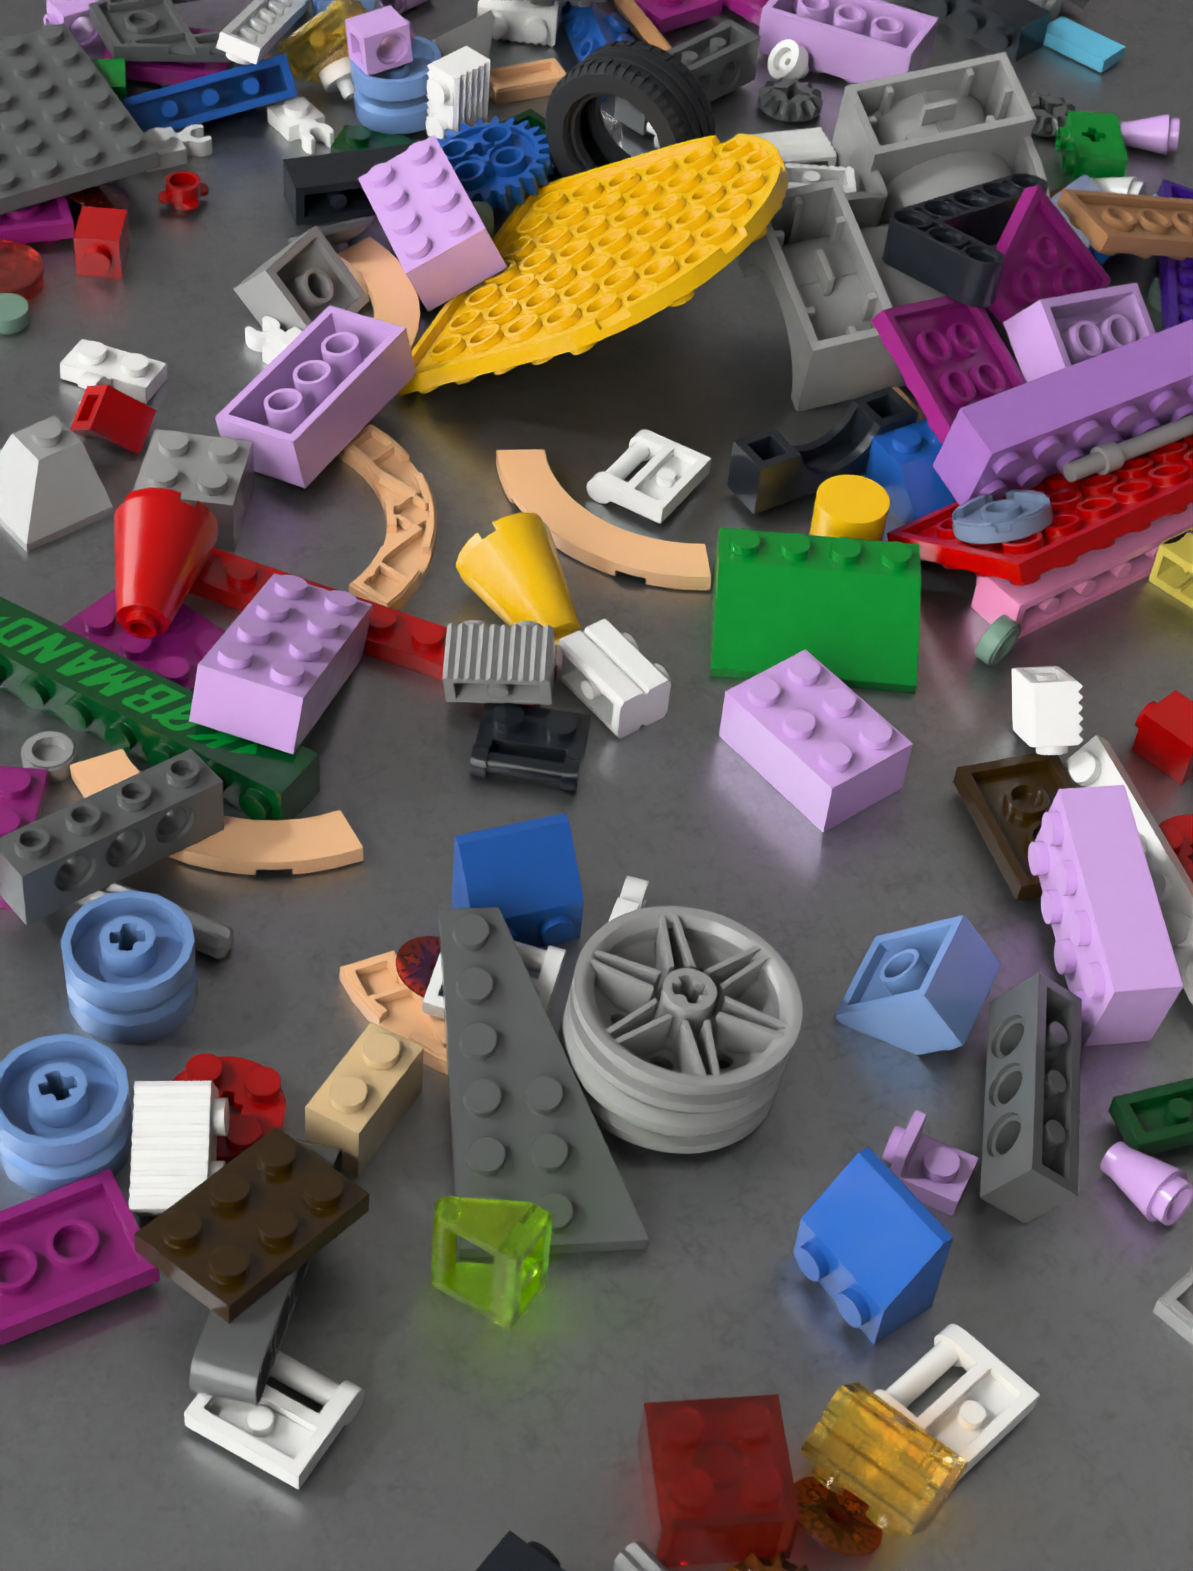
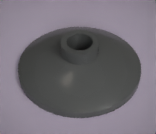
[287,216,374,254]

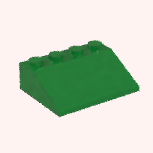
[710,527,921,693]

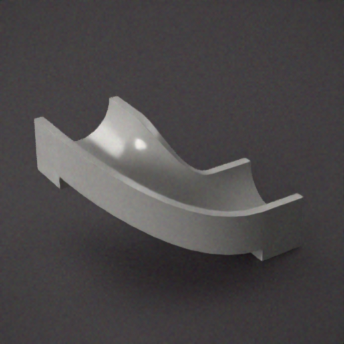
[738,52,1051,412]

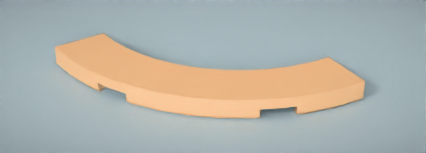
[338,236,420,351]
[338,423,437,611]
[496,449,711,591]
[70,749,363,875]
[339,950,448,1075]

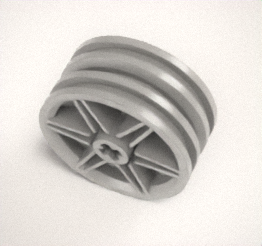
[558,906,803,1154]

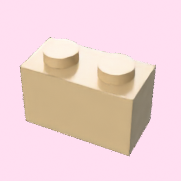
[305,1022,424,1177]

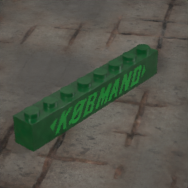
[0,597,320,820]

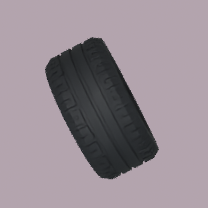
[545,40,716,178]

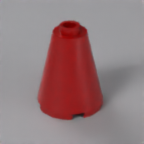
[114,487,219,639]

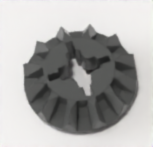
[758,77,823,122]
[1026,92,1075,137]

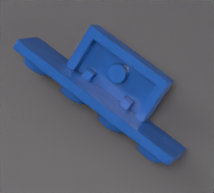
[560,1,634,102]

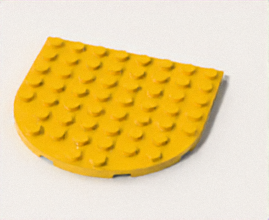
[397,134,789,396]

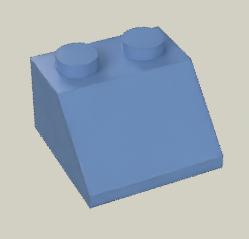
[834,915,1001,1055]

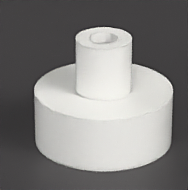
[767,39,809,80]
[318,56,355,101]

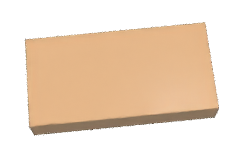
[489,58,567,105]

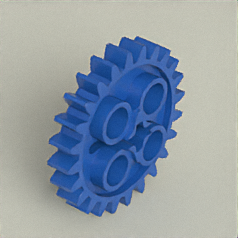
[437,116,554,212]

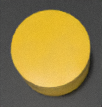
[809,474,890,541]

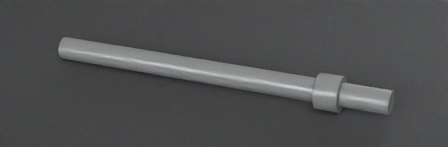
[1063,414,1193,482]

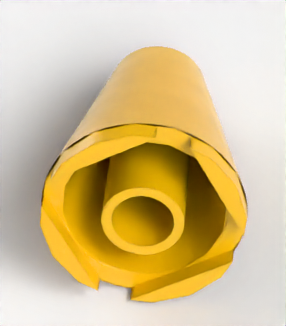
[456,512,581,653]

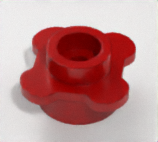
[158,171,209,210]

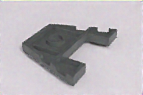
[89,0,233,62]

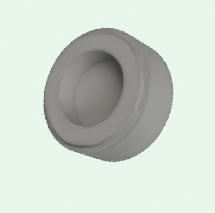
[21,731,78,784]

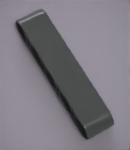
[189,1138,343,1405]

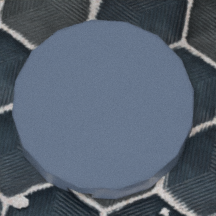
[952,489,1054,544]

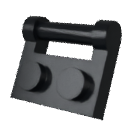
[469,703,591,792]

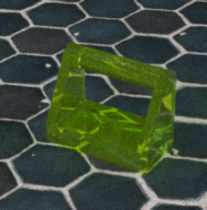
[431,1196,553,1332]

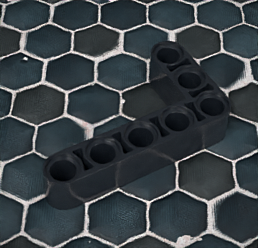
[882,173,1048,307]

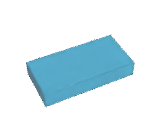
[1043,16,1126,73]

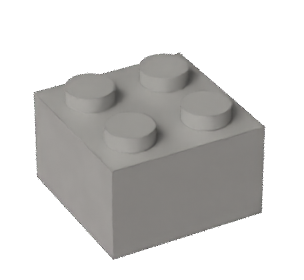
[133,429,254,551]

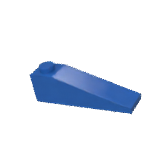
[122,54,298,133]

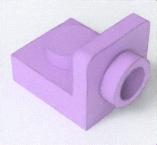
[882,1110,979,1217]

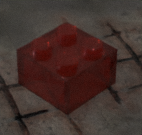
[637,1394,800,1567]

